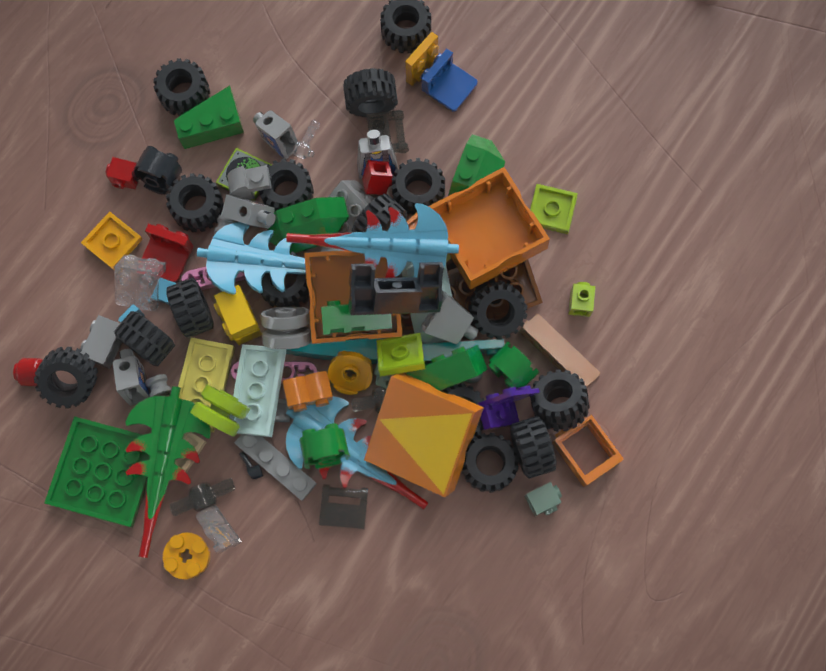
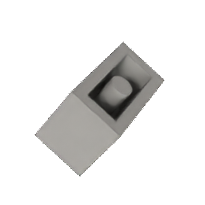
[80,315,122,369]

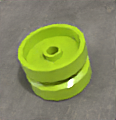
[190,384,250,437]

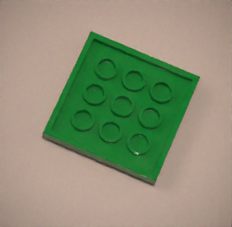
[44,416,149,528]

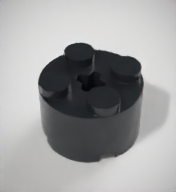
[132,146,182,195]

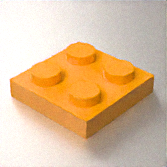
[405,32,439,86]
[81,211,143,271]

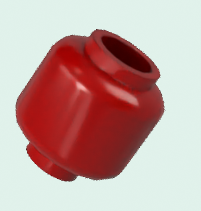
[13,358,43,386]

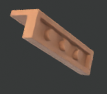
[519,314,600,388]

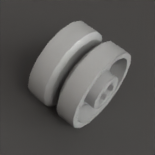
[261,306,312,349]

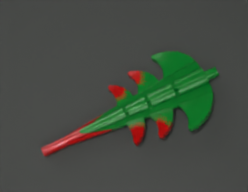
[125,386,211,558]

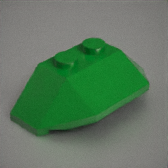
[448,134,505,196]
[267,197,349,254]

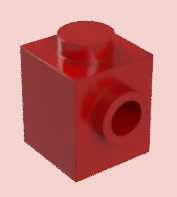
[106,157,138,190]
[362,160,392,195]

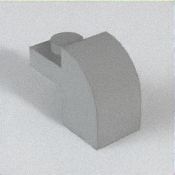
[228,165,271,200]

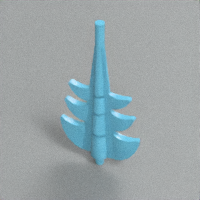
[197,222,306,295]

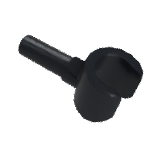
[239,451,263,480]

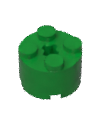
[488,342,540,390]
[299,423,350,469]

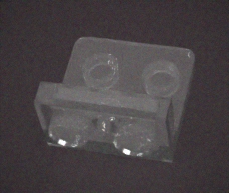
[114,255,166,311]

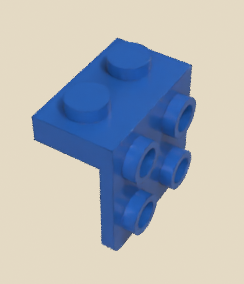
[421,48,478,111]

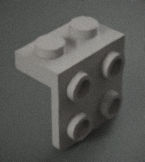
[328,180,374,233]

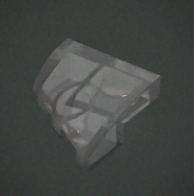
[195,505,242,553]

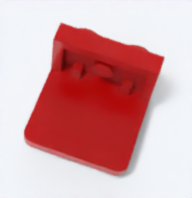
[138,223,193,283]

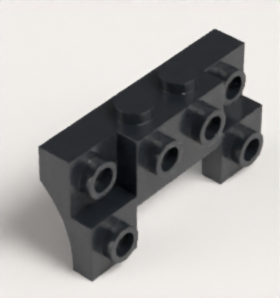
[348,262,444,315]

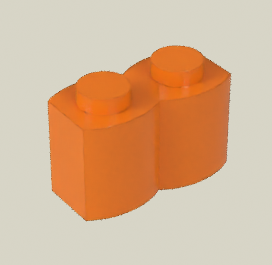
[283,371,333,412]

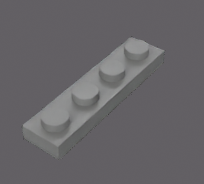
[234,434,317,501]

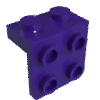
[478,385,540,430]

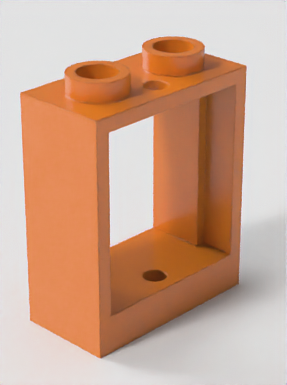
[552,415,624,487]

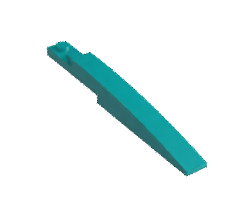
[286,337,504,365]

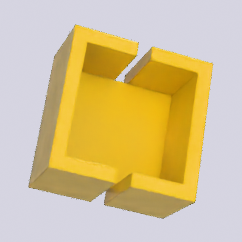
[213,285,262,345]

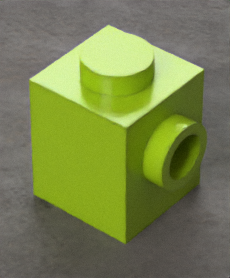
[568,282,596,317]

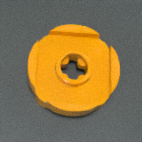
[328,351,373,395]
[163,532,210,580]

